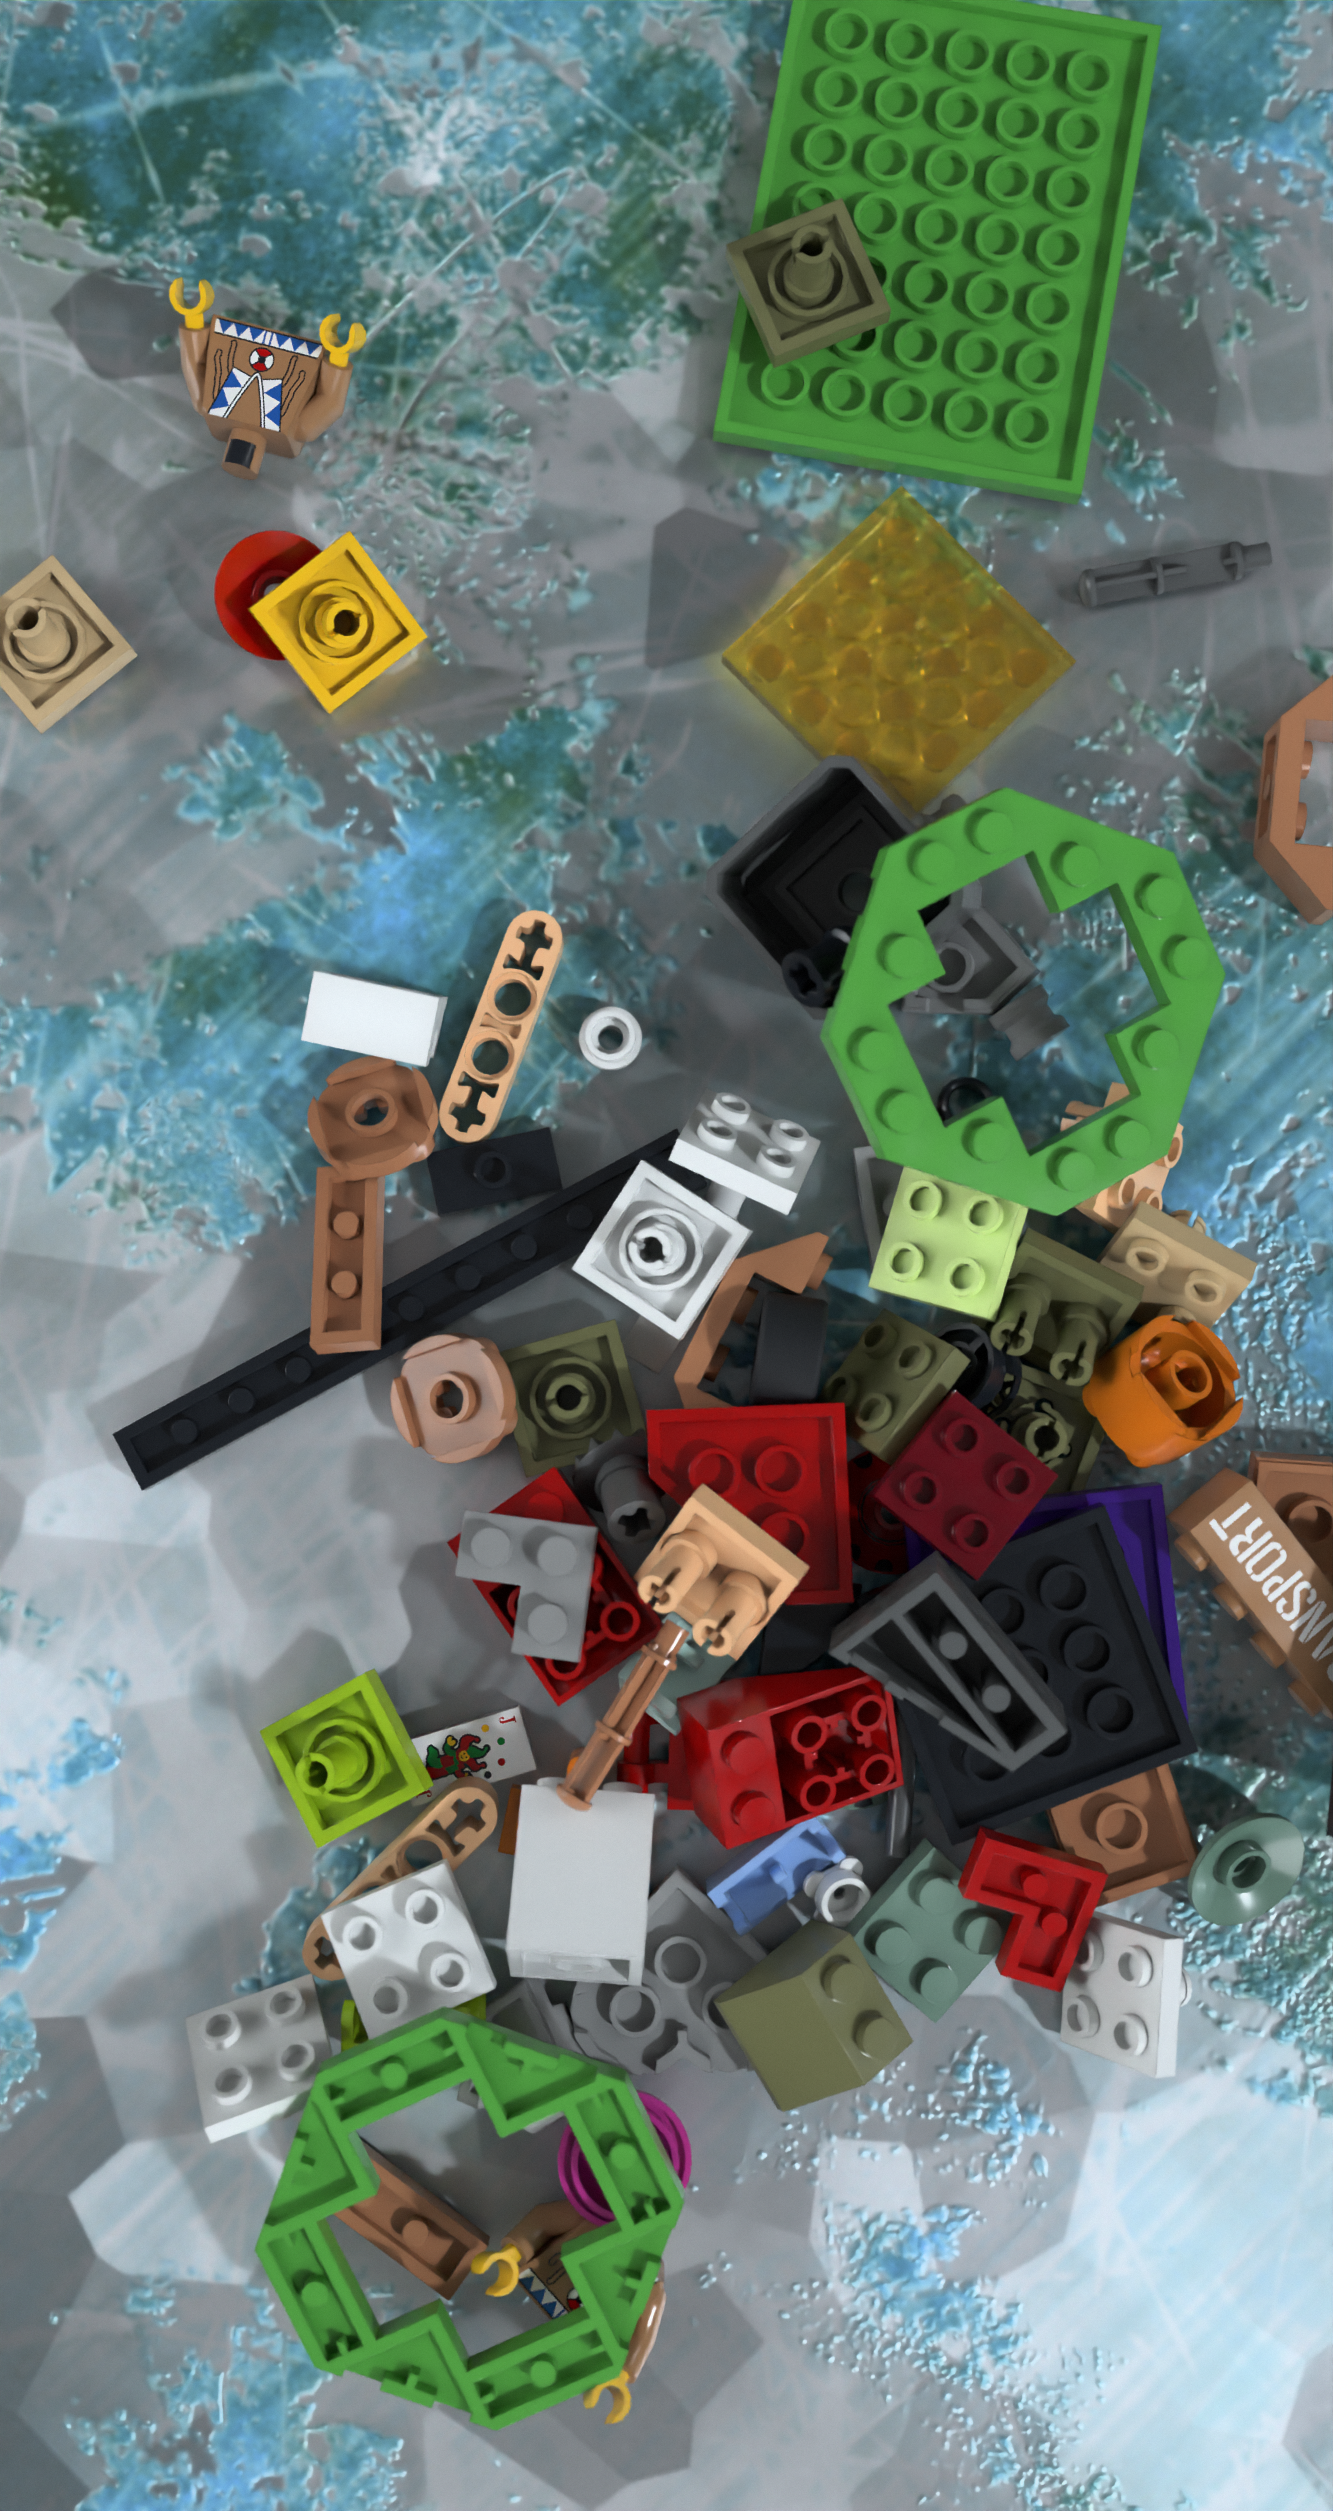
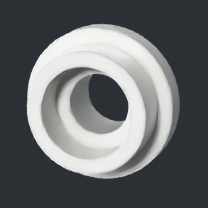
[579,1007,642,1070]

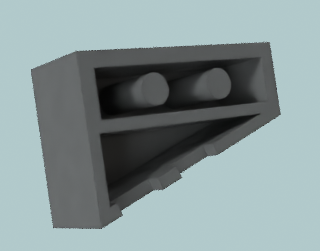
[829,1550,1067,1772]

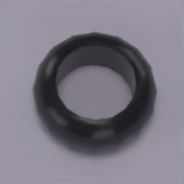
[937,1076,993,1122]

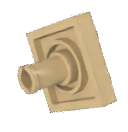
[0,554,138,734]
[1095,1200,1258,1329]

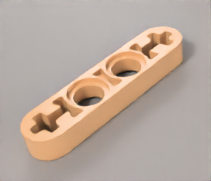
[439,910,564,1145]
[302,1776,499,1981]

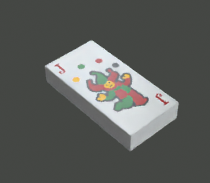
[410,1704,538,1807]

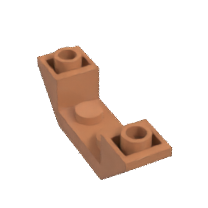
[1253,675,1333,925]
[673,1232,833,1409]

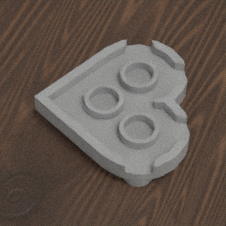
[570,1864,770,2076]

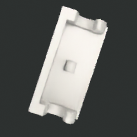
[301,971,448,1067]

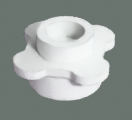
[803,1855,874,1927]

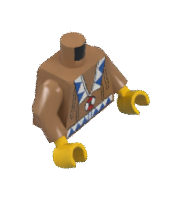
[169,277,366,480]
[471,2199,673,2424]

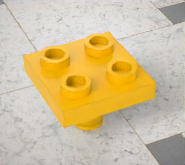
[248,531,428,714]

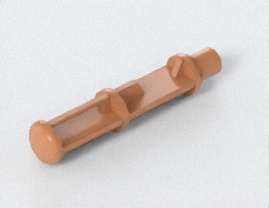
[556,1619,690,1811]

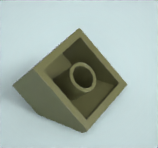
[713,1919,914,2112]

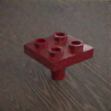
[869,1391,1059,1581]

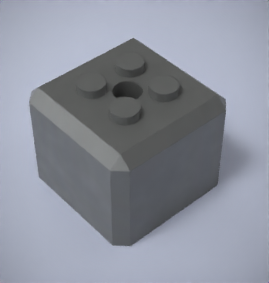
[705,755,982,1020]

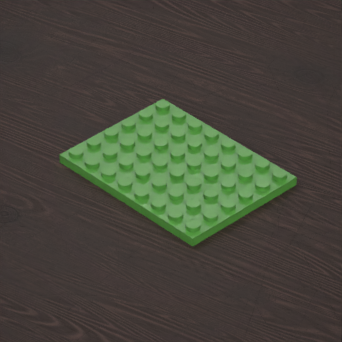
[713,0,1162,505]

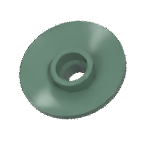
[1188,1813,1305,1926]

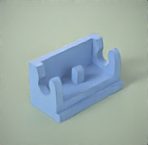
[706,1816,848,1937]

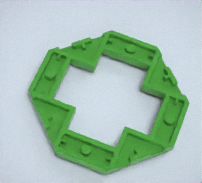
[820,787,1226,1216]
[254,2006,684,2431]

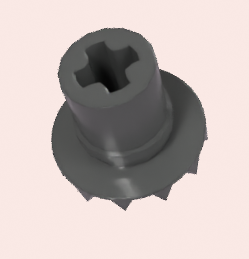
[572,1427,666,1544]

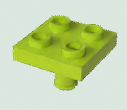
[259,1668,434,1848]

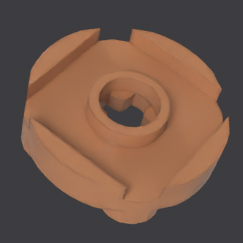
[308,1056,439,1181]
[390,1332,518,1464]

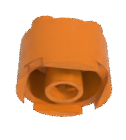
[1082,1315,1243,1468]

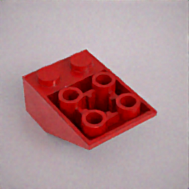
[446,1467,664,1707]
[676,1667,904,1850]

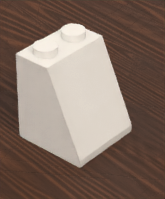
[506,1777,655,1986]

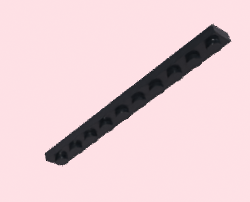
[112,1128,708,1491]

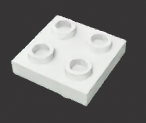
[668,1089,821,1220]
[572,1160,753,1340]
[320,1858,497,2040]
[1060,1910,1192,2078]
[185,1974,333,2143]

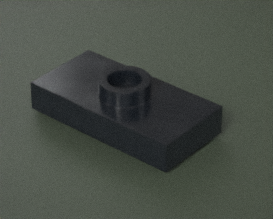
[426,1127,563,1217]

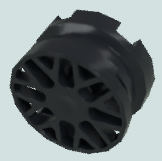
[934,1322,1022,1420]

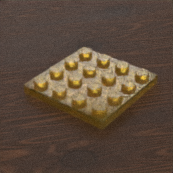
[721,486,1076,814]

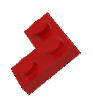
[957,1827,1109,1993]

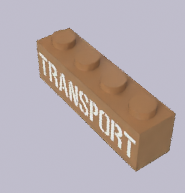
[1166,1467,1333,1720]

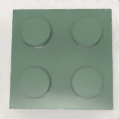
[843,1837,1013,2024]

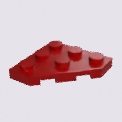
[646,1403,854,1605]

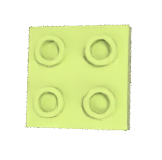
[868,1167,1029,1322]

